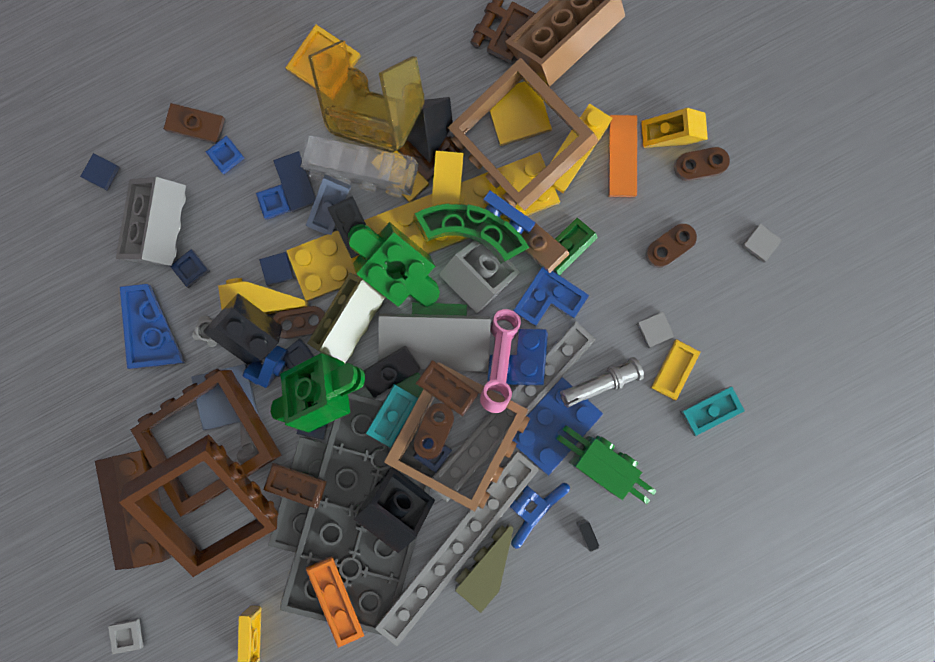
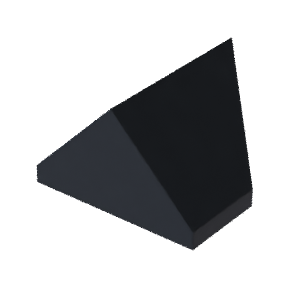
[395,97,453,163]

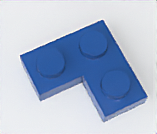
[513,267,589,327]
[487,329,548,385]

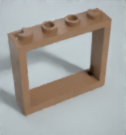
[448,58,599,211]
[384,362,530,512]

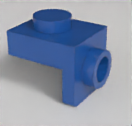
[242,345,287,388]

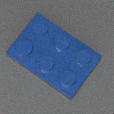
[512,377,603,476]

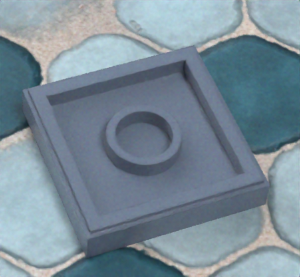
[191,364,258,431]

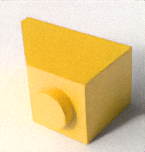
[641,108,708,148]

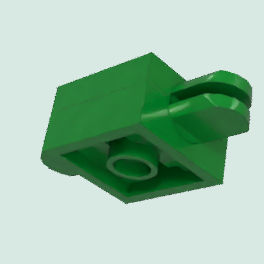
[348,222,440,307]
[270,353,365,433]
[556,425,657,505]

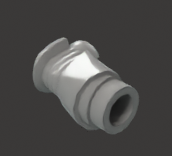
[237,422,259,464]

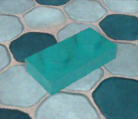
[366,385,418,448]
[681,386,745,436]

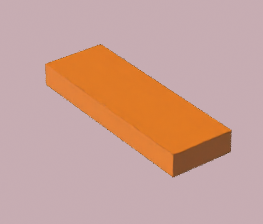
[609,115,637,197]
[306,556,364,648]

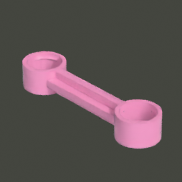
[480,309,521,413]

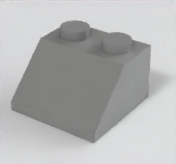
[439,240,521,313]

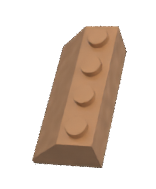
[505,0,625,87]

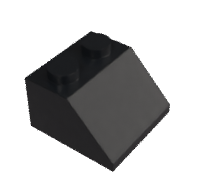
[203,293,282,365]
[354,467,435,553]

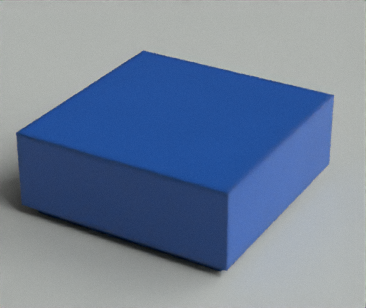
[205,135,245,174]
[256,184,291,220]

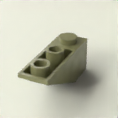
[455,523,514,613]

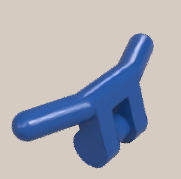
[510,483,570,549]

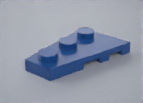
[120,284,185,369]

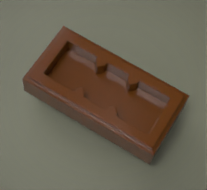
[163,103,225,144]
[416,360,479,417]
[263,463,327,509]

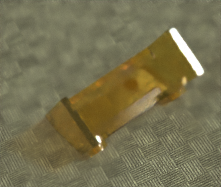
[308,40,424,153]

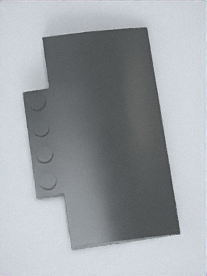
[268,393,444,635]

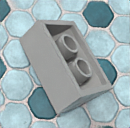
[116,177,186,266]

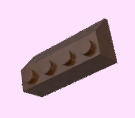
[95,450,171,570]

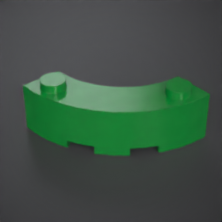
[413,204,530,264]

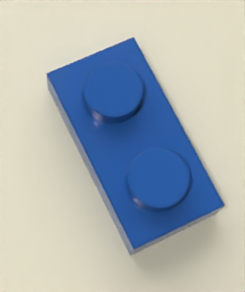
[483,191,536,234]

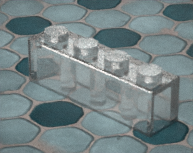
[301,135,419,198]

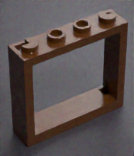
[130,368,282,517]
[119,434,279,577]

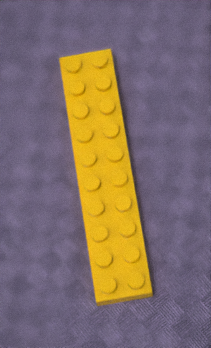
[286,152,560,302]

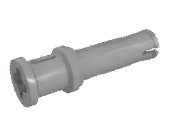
[560,357,644,408]

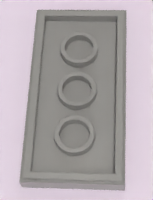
[379,313,490,372]

